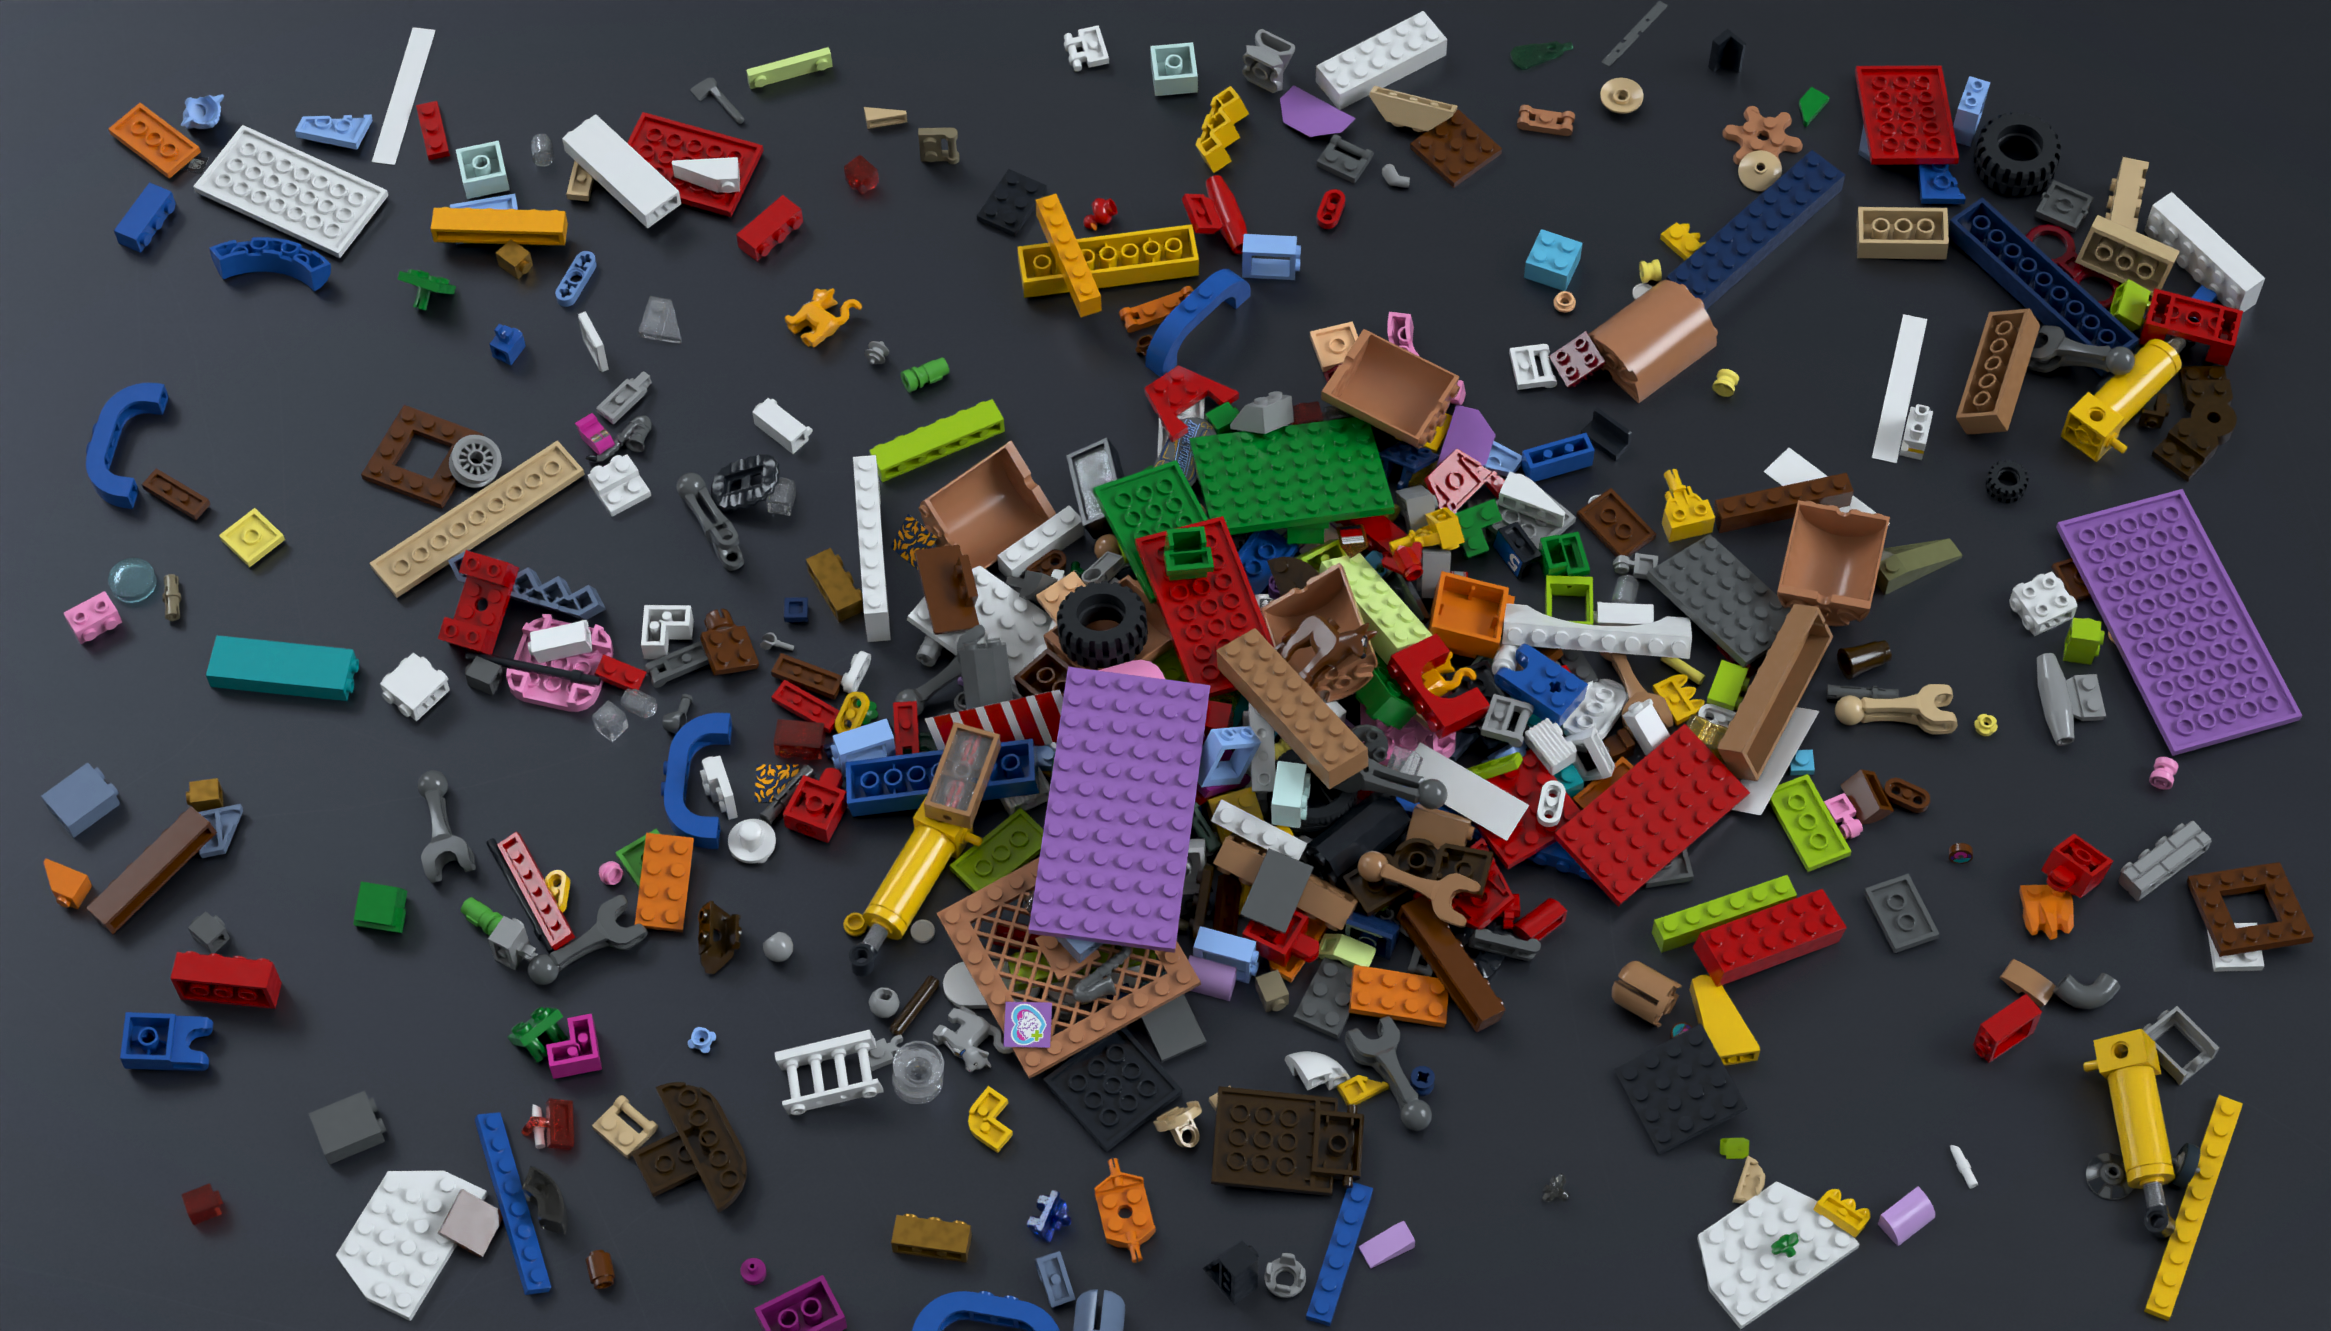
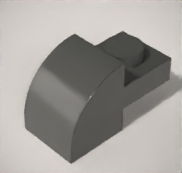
[1005,570,1058,603]

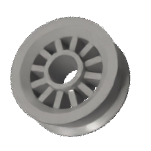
[449,435,502,488]

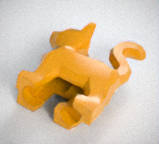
[785,288,862,348]
[1422,652,1477,697]

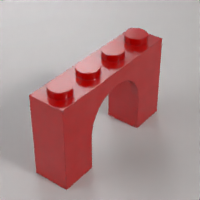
[1386,633,1490,739]

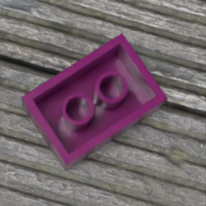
[754,1275,847,1331]

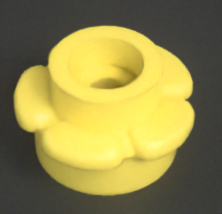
[1974,714,1998,736]

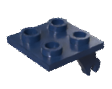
[1379,440,1440,490]

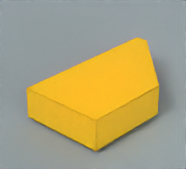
[1337,1075,1389,1107]

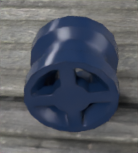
[1410,1066,1435,1096]

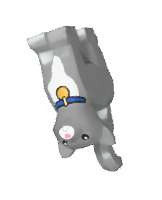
[933,1005,1013,1072]

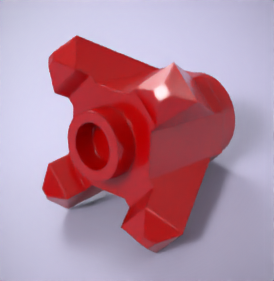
[1381,542,1423,581]

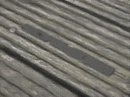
[1601,1,1668,67]

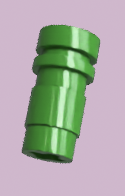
[901,357,949,392]
[461,897,503,936]

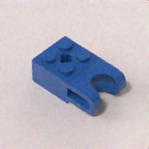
[1494,644,1588,727]
[120,1012,213,1071]

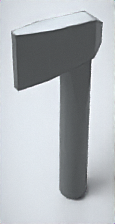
[690,77,745,124]

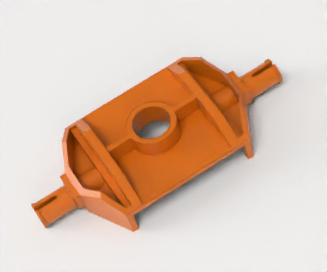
[1094,1158,1156,1263]

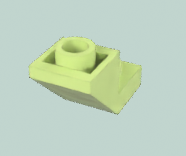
[1318,934,1377,968]

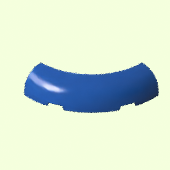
[209,237,331,291]

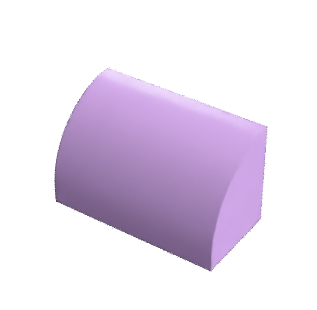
[1188,955,1237,1001]
[1878,1186,1935,1246]

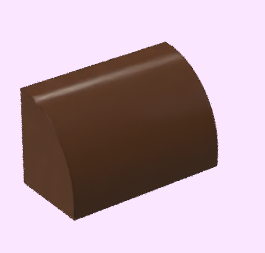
[1841,769,1894,825]

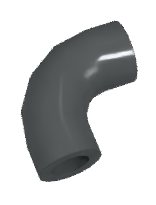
[2053,973,2120,1010]

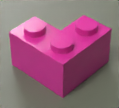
[546,1014,602,1079]

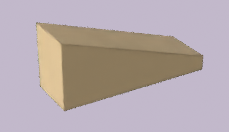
[864,107,907,129]

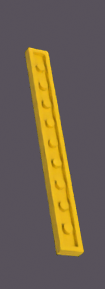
[2144,1095,2243,1321]

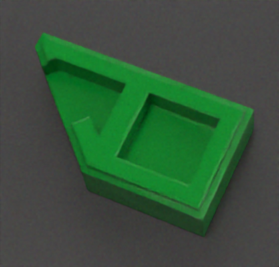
[1799,87,1829,127]

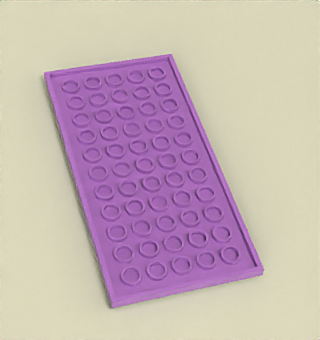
[2056,489,2302,756]
[1029,667,1210,953]

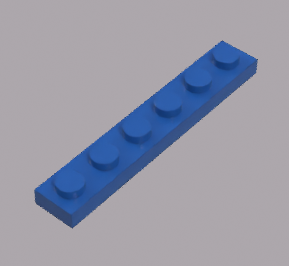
[1306,1182,1373,1326]

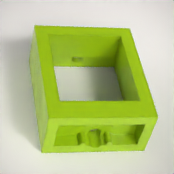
[1545,575,1593,625]

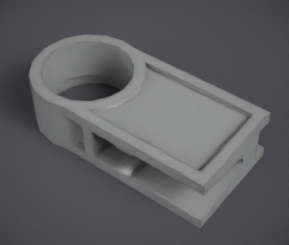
[1081,551,1126,586]

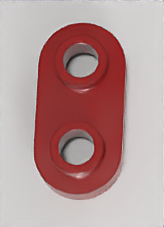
[1317,189,1345,229]

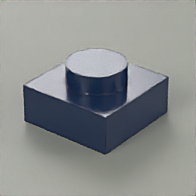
[784,597,808,622]

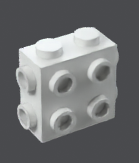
[2009,571,2078,636]
[380,653,450,721]

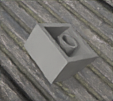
[1230,391,1294,434]

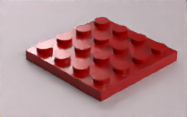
[1472,749,1580,870]

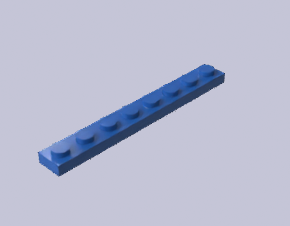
[474,1112,551,1295]

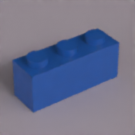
[114,182,176,253]
[1521,432,1595,482]

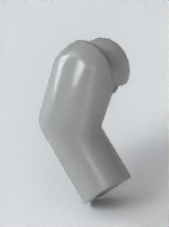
[1382,164,1410,188]

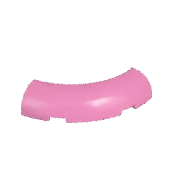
[1387,312,1466,405]

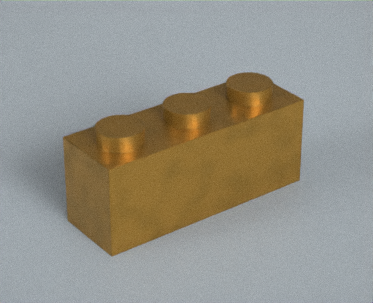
[806,548,863,623]
[891,1214,972,1262]

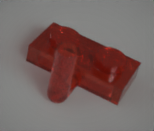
[521,1098,574,1150]

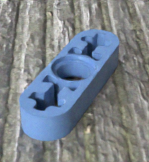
[555,251,597,307]

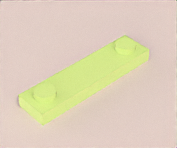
[746,47,833,89]

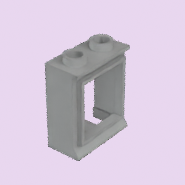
[2142,1006,2219,1086]

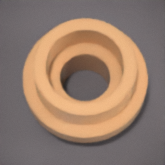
[1553,291,1576,313]

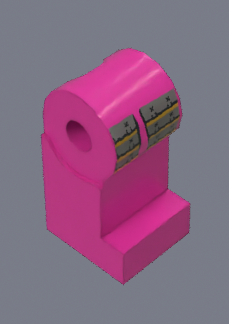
[575,413,615,455]

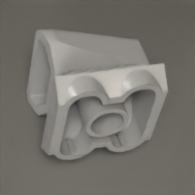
[1242,29,1295,93]

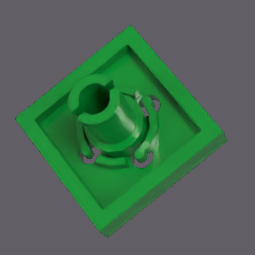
[397,269,456,310]

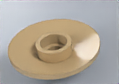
[1600,78,1644,114]
[1738,150,1782,192]

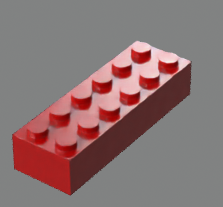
[1693,888,1847,987]

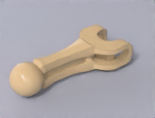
[1835,684,1958,734]

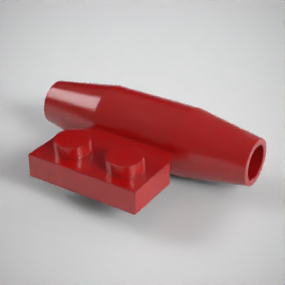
[1182,175,1248,254]

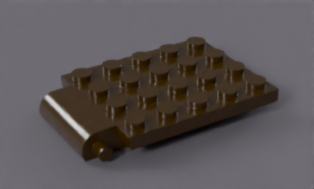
[1211,1086,1364,1196]

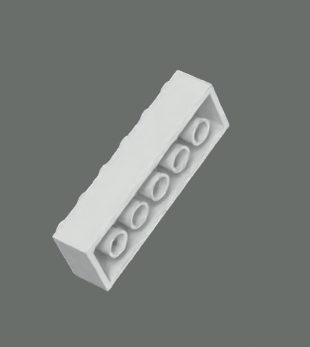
[1316,11,1447,110]
[2144,192,2265,312]

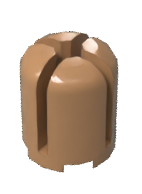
[1612,961,1682,1028]

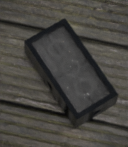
[1066,438,1124,540]

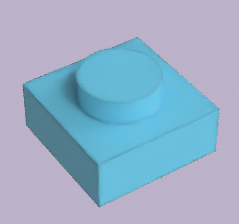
[1789,750,1815,775]

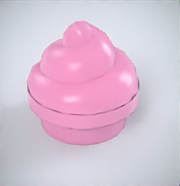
[599,861,623,885]

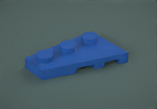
[1917,164,1966,204]

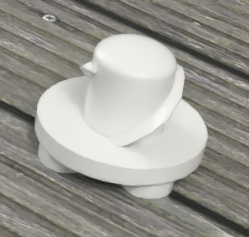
[728,819,776,863]

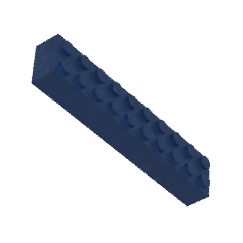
[1666,150,1845,311]
[1948,197,2139,377]

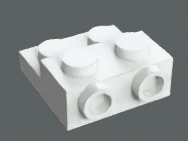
[588,455,651,517]
[700,755,738,820]

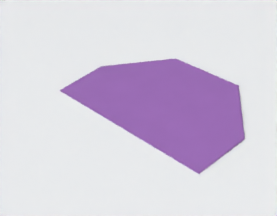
[1280,85,1356,137]
[1436,405,1495,467]

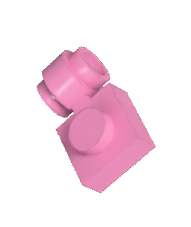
[1824,793,1863,839]

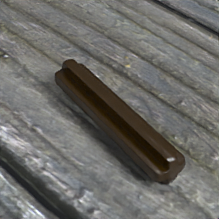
[889,975,940,1036]

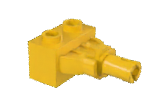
[1662,469,1715,542]
[1389,507,1465,555]

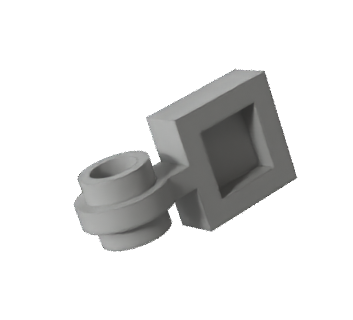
[1613,553,1658,579]

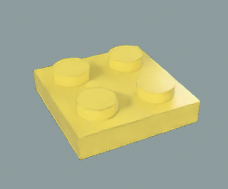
[219,508,285,567]

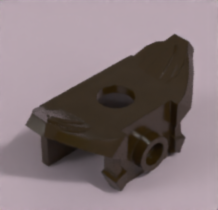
[698,901,742,974]

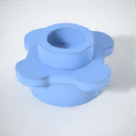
[688,1027,716,1053]

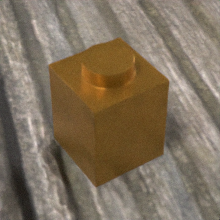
[496,239,533,279]
[186,778,223,812]

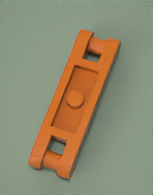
[1119,286,1194,333]

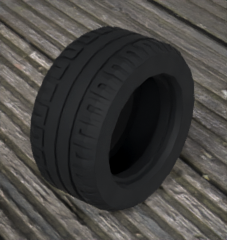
[1267,748,1358,838]

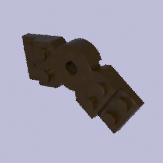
[2151,366,2237,482]
[1342,838,1493,917]

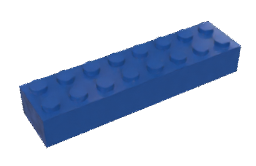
[846,739,1040,817]

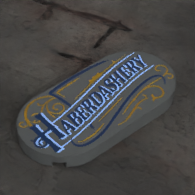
[1153,417,1216,489]

